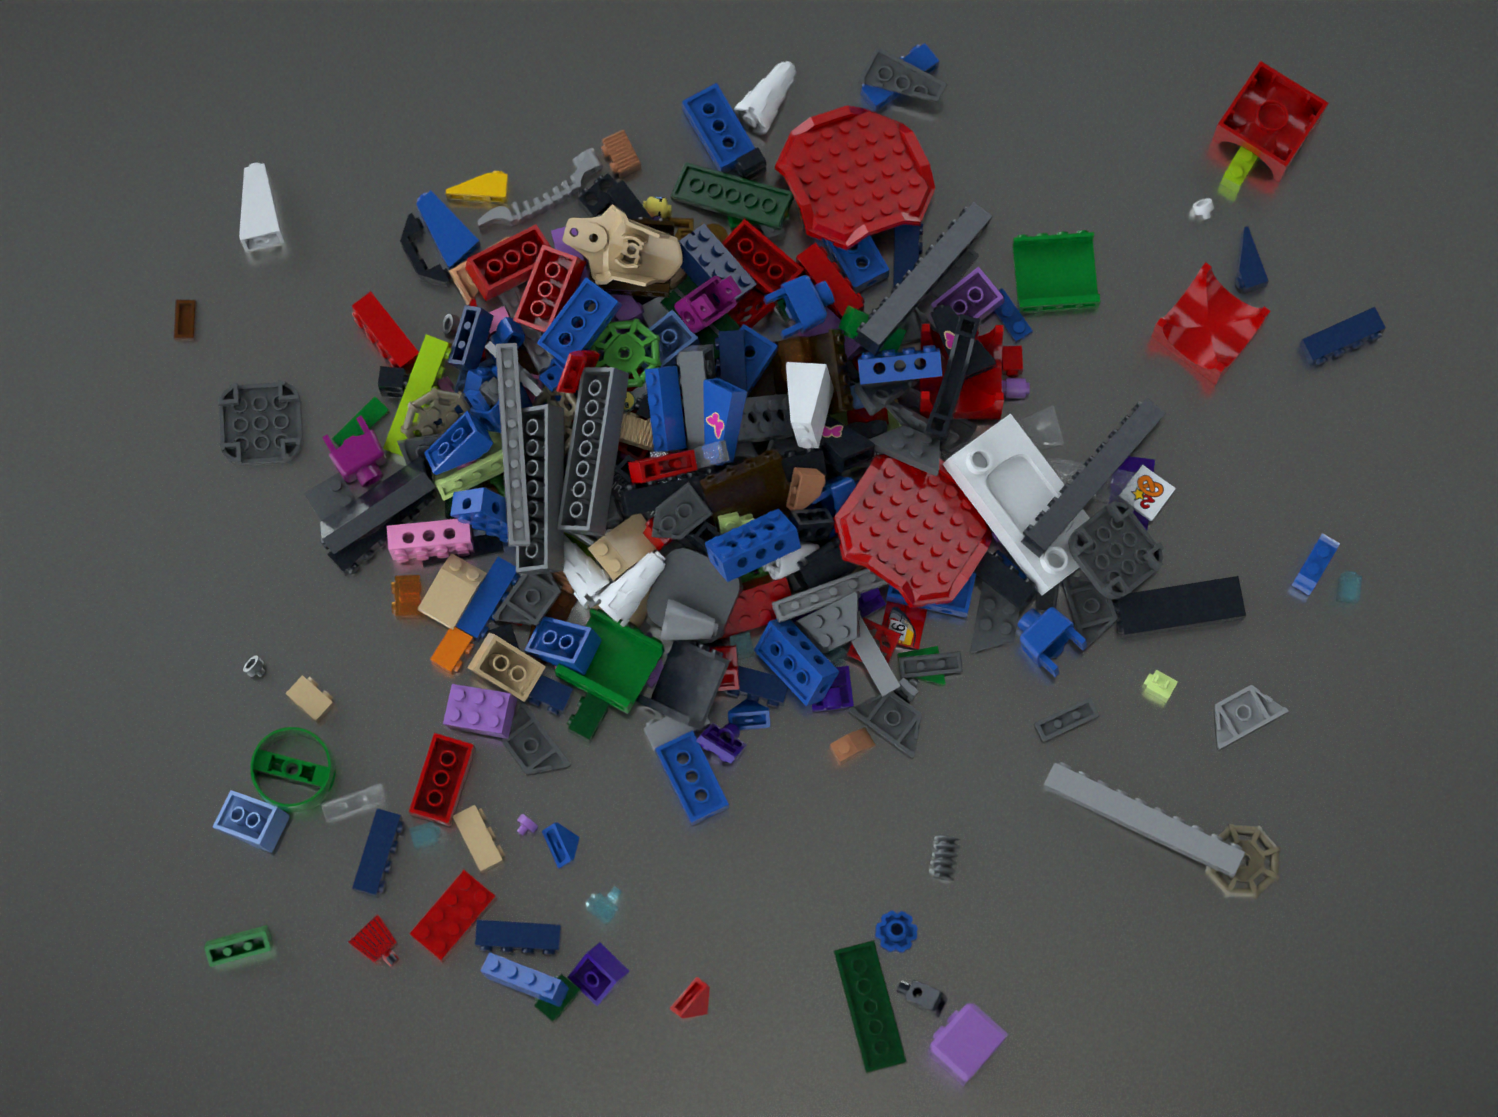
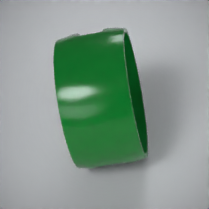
[250,727,336,813]

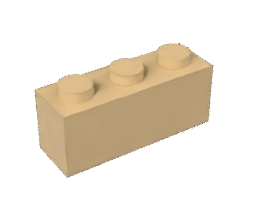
[453,805,505,874]

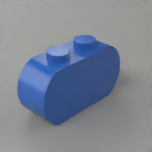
[1291,533,1340,596]

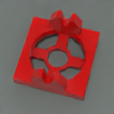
[727,290,775,328]
[847,618,901,663]

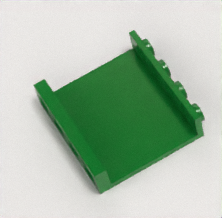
[1012,230,1101,313]
[555,608,665,714]

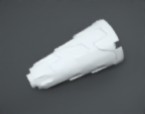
[733,61,796,135]
[563,535,615,609]
[593,551,666,627]

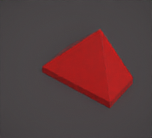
[847,407,889,425]
[669,977,710,1019]

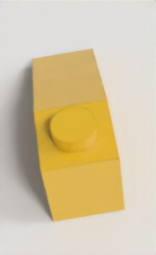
[446,171,509,203]

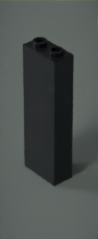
[320,456,436,554]
[1113,576,1246,639]

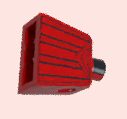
[348,914,400,967]

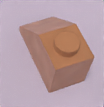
[786,467,825,511]
[829,727,876,766]

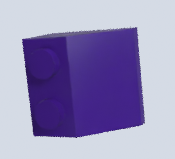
[567,942,630,1006]

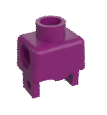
[674,275,742,333]
[322,415,387,488]

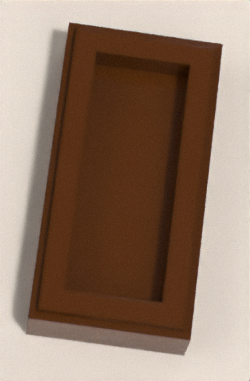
[174,300,197,341]

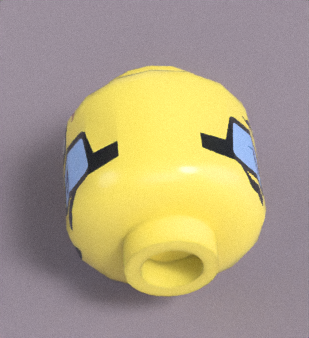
[643,196,672,220]

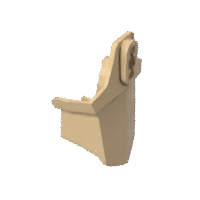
[563,204,683,287]

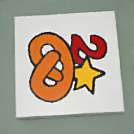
[1118,465,1176,522]

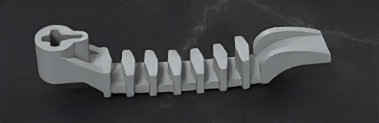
[477,148,603,231]

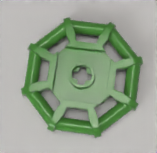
[590,318,662,388]

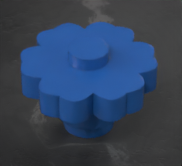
[875,911,918,953]

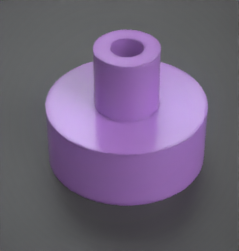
[517,814,538,836]

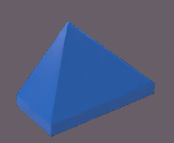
[728,699,770,730]
[542,822,580,869]

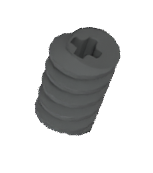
[928,835,960,881]

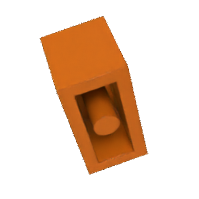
[430,627,475,676]

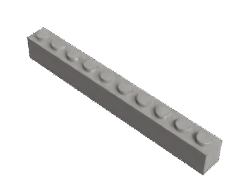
[1044,762,1245,878]

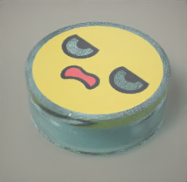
[623,391,636,412]

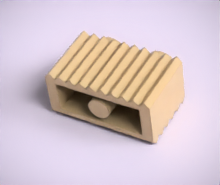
[619,412,654,452]

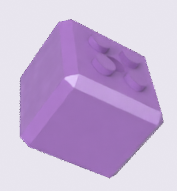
[929,1004,1008,1086]

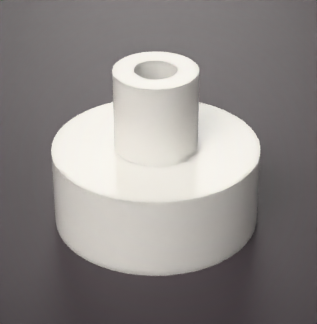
[1193,198,1214,219]

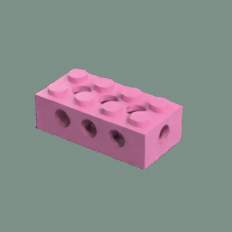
[387,519,475,562]

